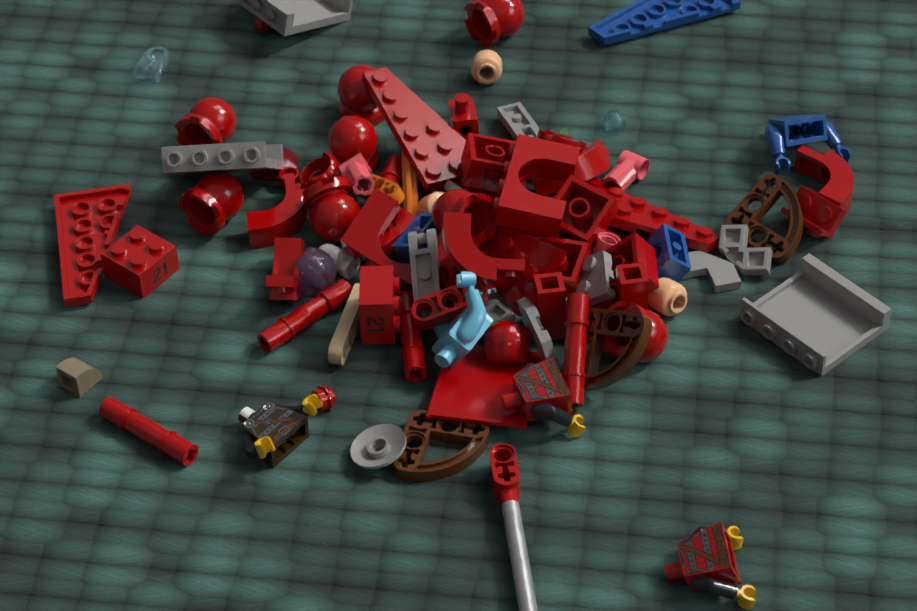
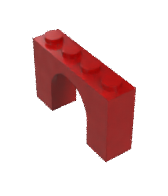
[492,134,580,238]
[340,188,448,292]
[534,262,649,340]

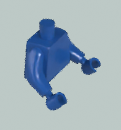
[765,114,851,176]

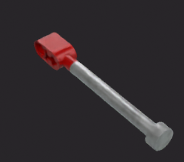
[490,443,538,611]

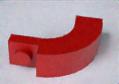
[531,140,610,196]
[795,145,854,217]
[246,173,308,249]
[442,212,525,285]
[266,238,304,300]

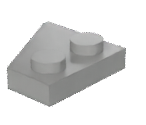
[576,251,616,306]

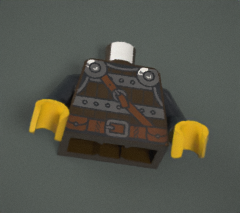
[238,394,323,468]

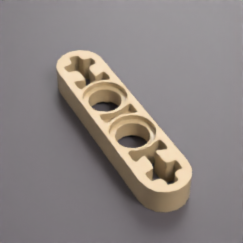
[328,283,360,366]

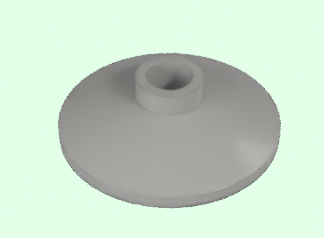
[350,424,406,469]

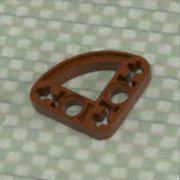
[725,174,803,264]
[584,308,652,390]
[393,410,490,482]

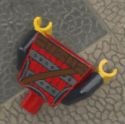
[501,357,586,438]
[664,522,756,609]

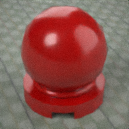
[464,0,525,47]
[337,64,384,126]
[175,97,237,146]
[327,115,380,174]
[178,171,245,235]
[301,176,360,243]
[432,189,498,247]
[603,301,668,363]

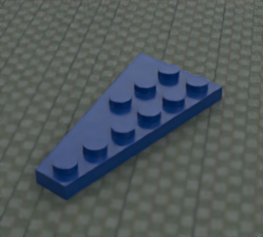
[588,0,741,45]

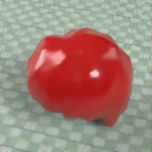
[299,151,343,189]
[483,320,532,363]

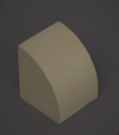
[56,357,103,397]

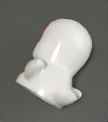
[316,243,361,280]

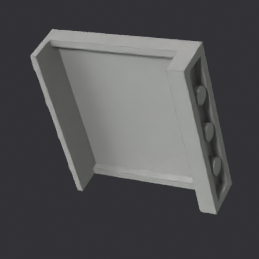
[235,0,353,36]
[161,141,284,175]
[740,253,891,377]

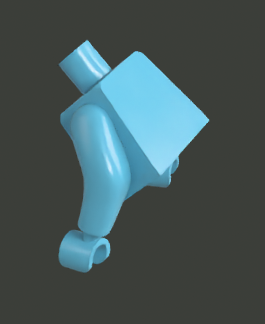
[421,271,494,368]

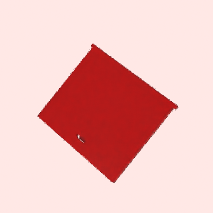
[425,345,542,429]

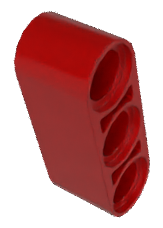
[411,278,489,330]

